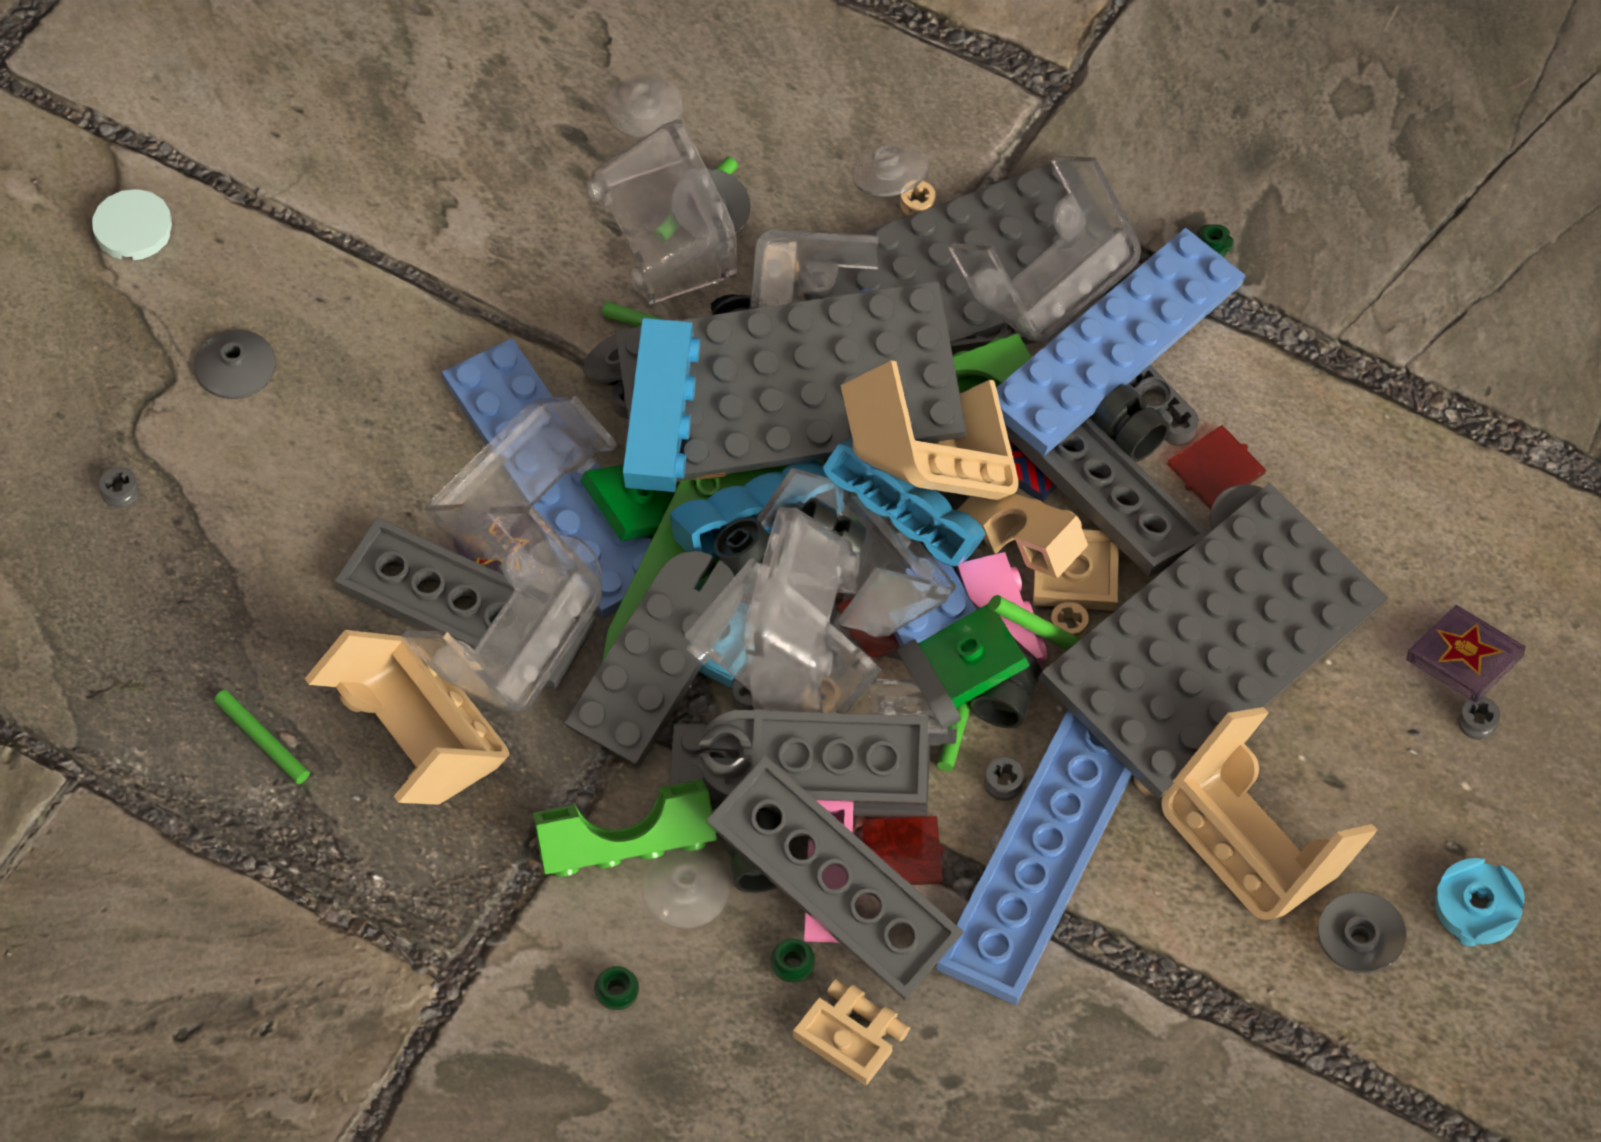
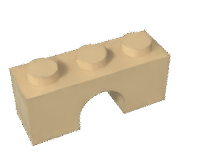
[958,493,1088,578]

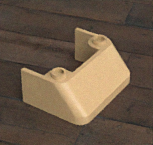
[840,360,1018,500]
[305,630,509,804]
[1161,707,1378,920]

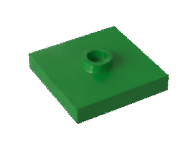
[580,464,674,541]
[918,603,1030,708]

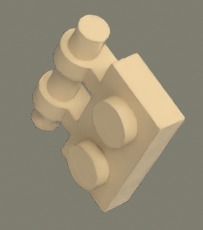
[793,979,910,1086]

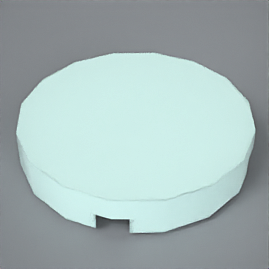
[92,189,172,260]

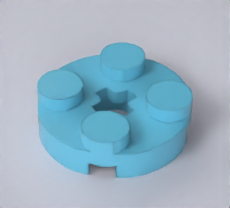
[1434,858,1525,946]

